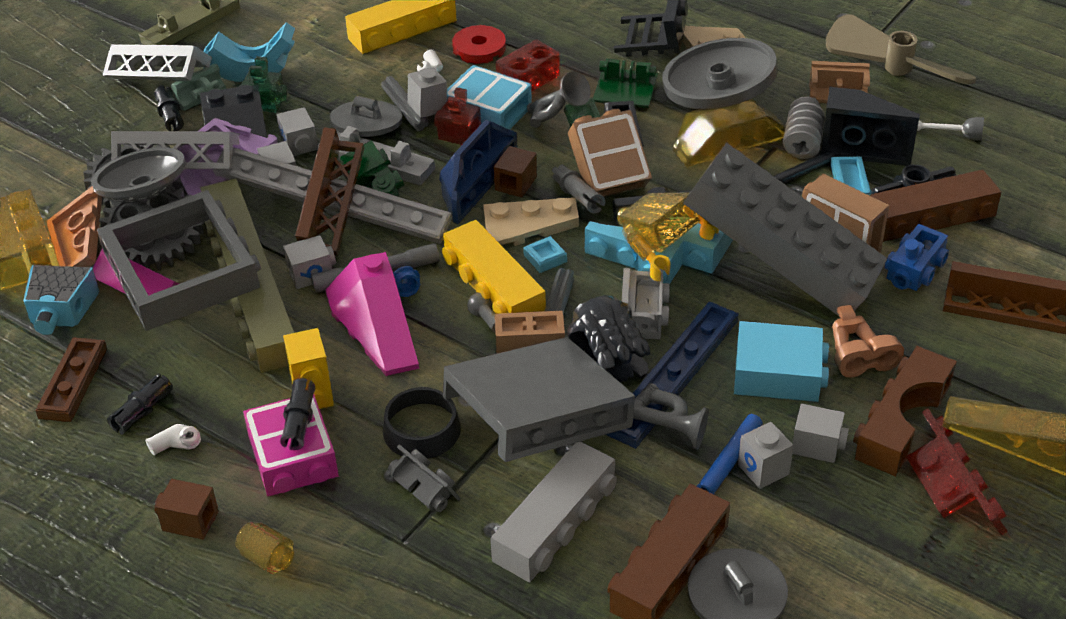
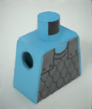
[24,265,99,335]

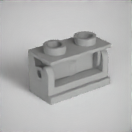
[622,268,669,339]

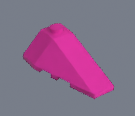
[325,252,419,376]

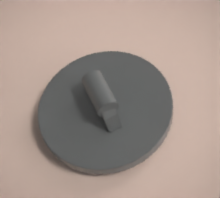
[330,96,402,137]
[688,548,788,619]

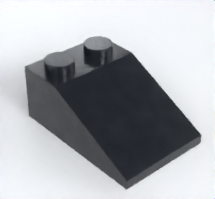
[200,84,267,138]
[820,87,920,166]

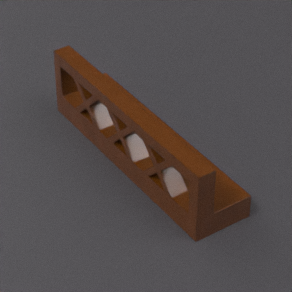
[295,127,365,256]
[943,261,1066,334]

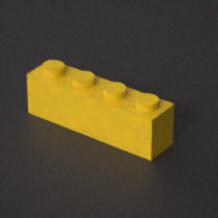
[345,0,457,54]
[442,220,546,314]

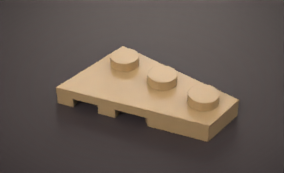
[483,198,579,246]

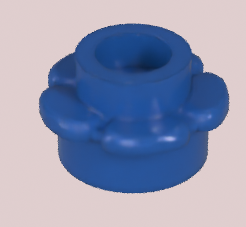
[393,266,420,297]

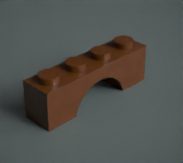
[853,346,957,477]

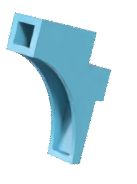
[585,215,733,284]

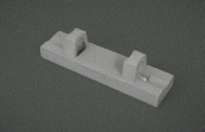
[317,126,435,186]

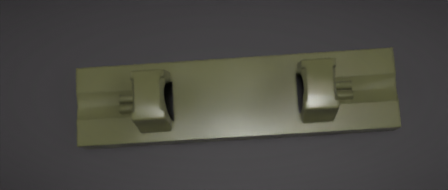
[139,0,240,45]

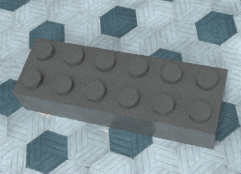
[683,143,888,316]

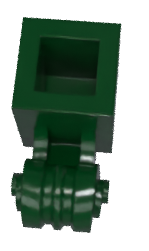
[340,140,405,197]

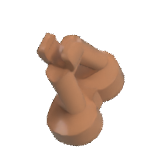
[832,305,904,378]

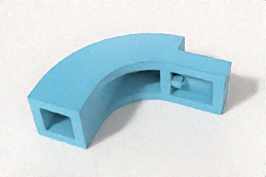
[203,22,295,82]

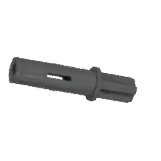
[552,164,605,213]

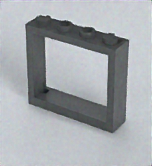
[97,190,261,331]

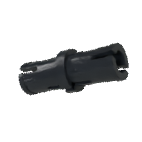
[154,85,184,131]
[107,373,173,435]
[280,378,316,450]

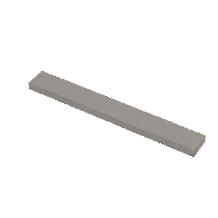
[213,147,452,244]

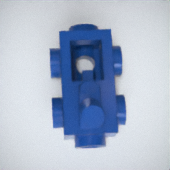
[885,224,949,291]

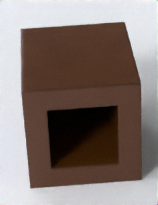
[494,146,537,197]
[155,479,219,540]

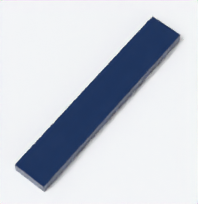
[605,301,739,449]

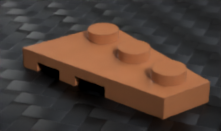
[46,187,102,267]

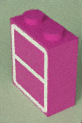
[243,394,339,497]

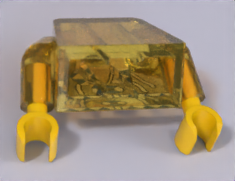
[617,192,719,281]

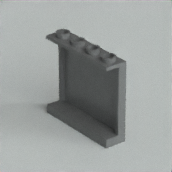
[443,337,635,462]

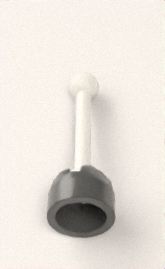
[917,117,984,141]

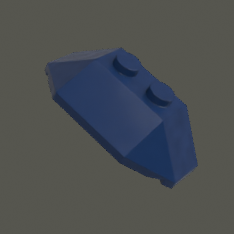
[439,120,518,224]

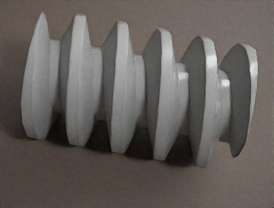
[783,97,825,159]

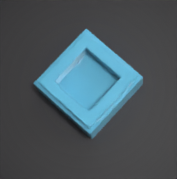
[523,236,567,273]

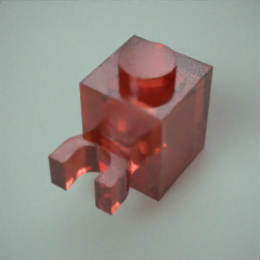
[434,87,481,145]

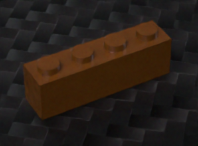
[870,170,1002,242]
[607,483,731,619]

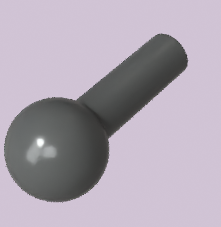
[467,292,496,333]

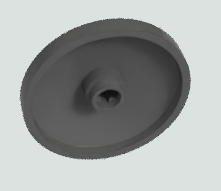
[662,38,778,109]

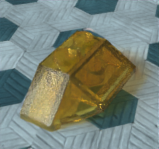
[673,99,786,167]

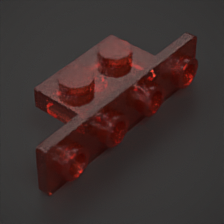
[906,409,1008,536]

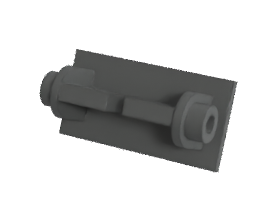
[388,445,461,512]

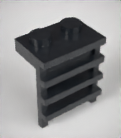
[614,0,688,57]

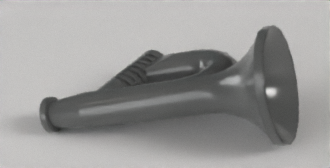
[527,71,591,128]
[633,383,709,450]

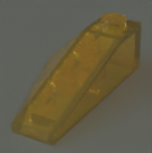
[942,396,1066,476]

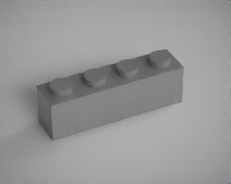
[491,441,617,583]

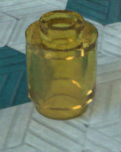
[235,522,294,574]

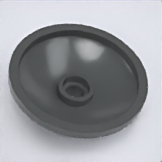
[91,147,186,202]

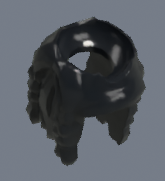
[567,295,650,383]

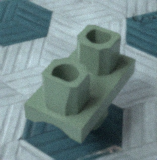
[171,64,226,111]

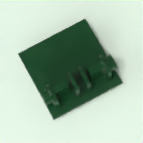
[593,58,658,108]

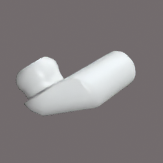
[417,50,443,73]
[146,424,201,455]

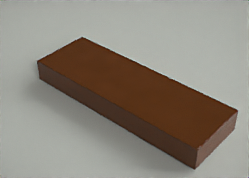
[35,337,107,422]

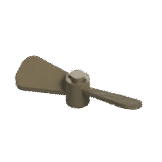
[826,14,976,84]

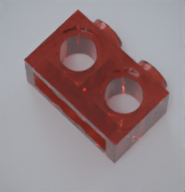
[496,39,560,92]

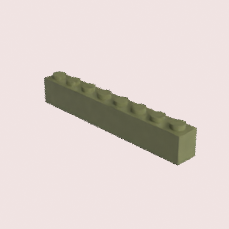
[200,179,294,373]

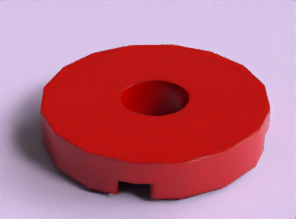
[452,25,506,64]

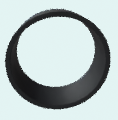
[383,387,461,459]

